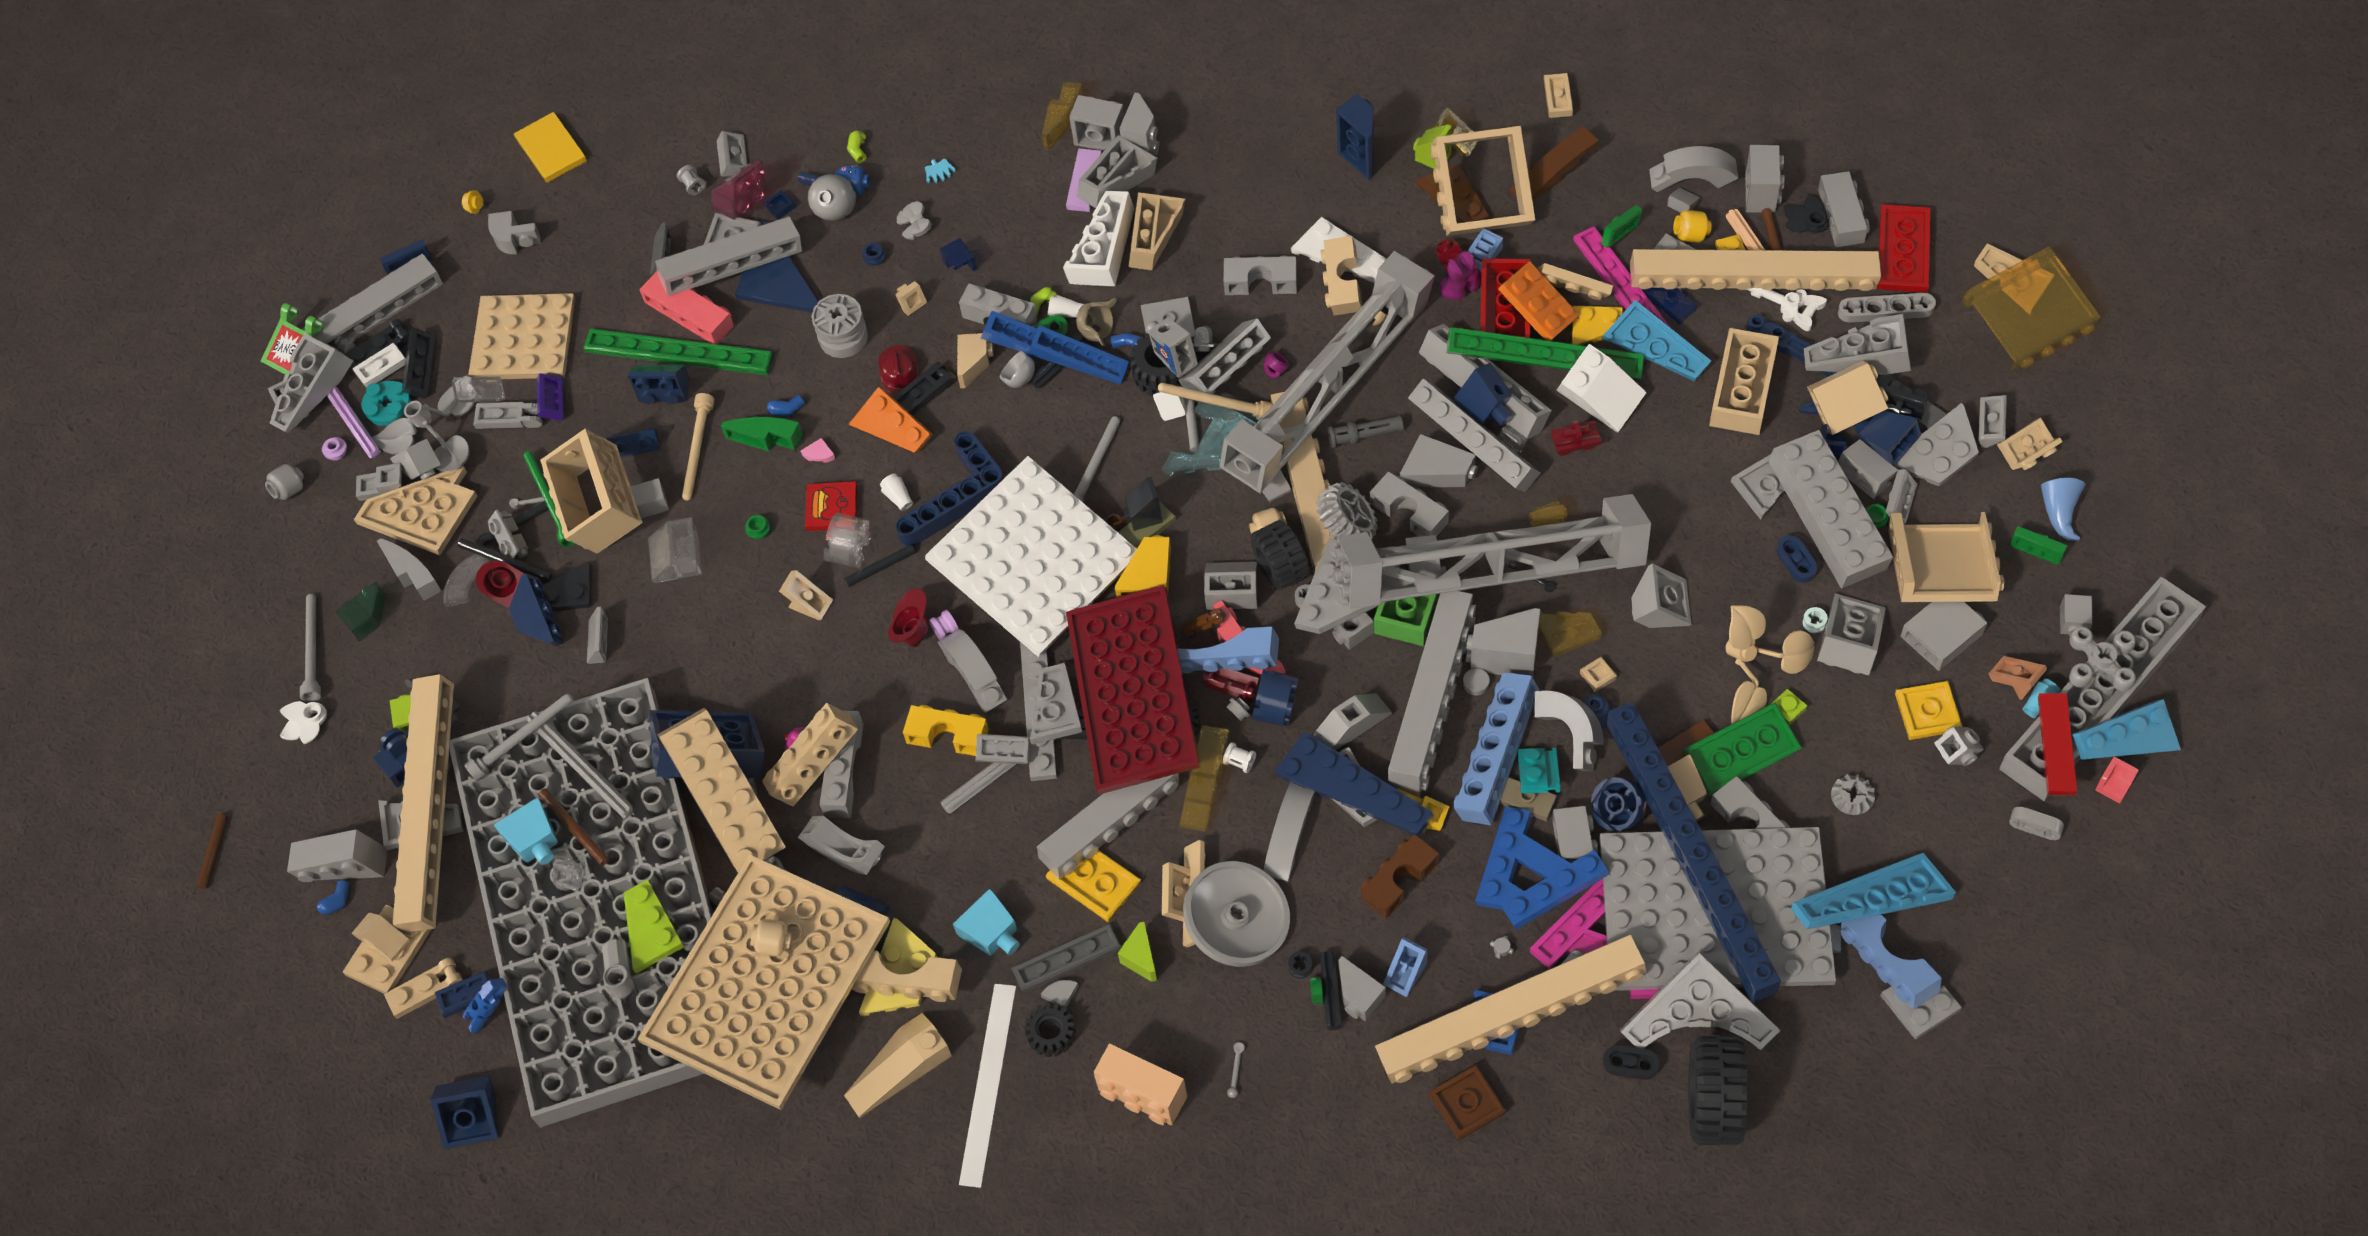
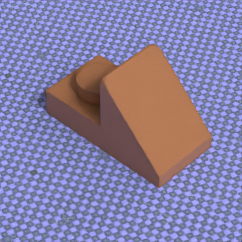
[1988,656,2047,700]

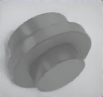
[1226,698,1250,721]

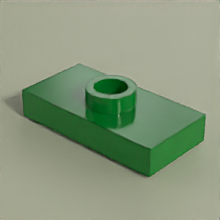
[1601,205,1642,248]
[2010,526,2067,565]

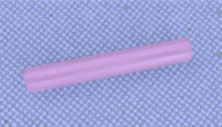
[327,387,380,458]

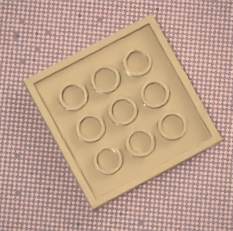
[468,293,575,380]

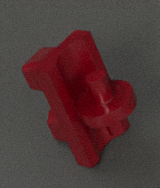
[1551,420,1602,456]

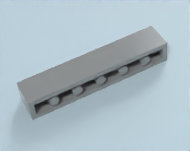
[655,216,802,296]
[302,254,443,350]
[1419,324,1552,440]
[1408,379,1540,492]
[1037,774,1179,879]

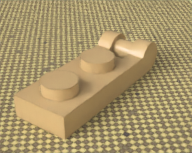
[384,958,463,1019]

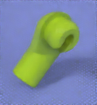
[847,130,867,164]
[1030,287,1057,314]

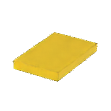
[514,112,587,183]
[1045,850,1142,922]

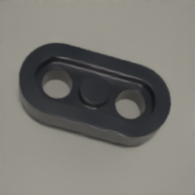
[1603,1045,1660,1080]

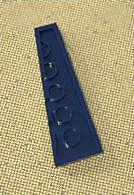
[1274,731,1434,837]

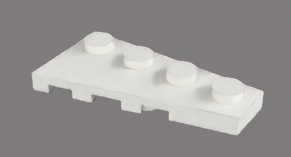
[1291,217,1386,283]

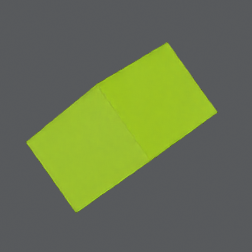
[1118,922,1157,982]

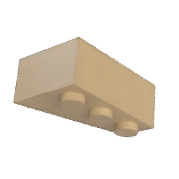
[1129,192,1185,270]

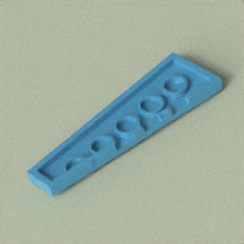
[1791,853,1956,929]

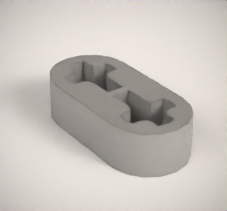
[2009,807,2064,840]

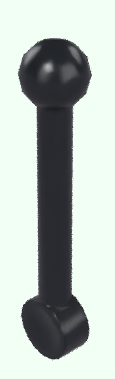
[1509,560,1555,593]

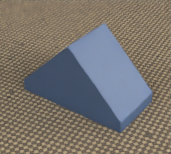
[1383,937,1428,997]

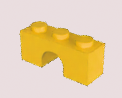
[903,705,989,756]

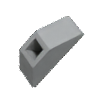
[1313,693,1392,751]

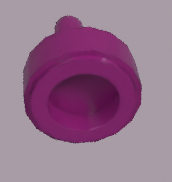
[1264,351,1289,378]

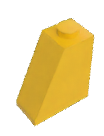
[1115,535,1171,598]

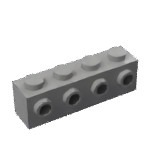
[1179,318,1271,394]

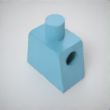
[494,798,558,865]
[953,889,1020,956]

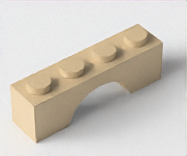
[852,951,962,1002]

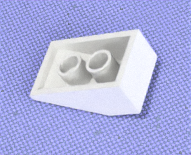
[1557,344,1646,432]

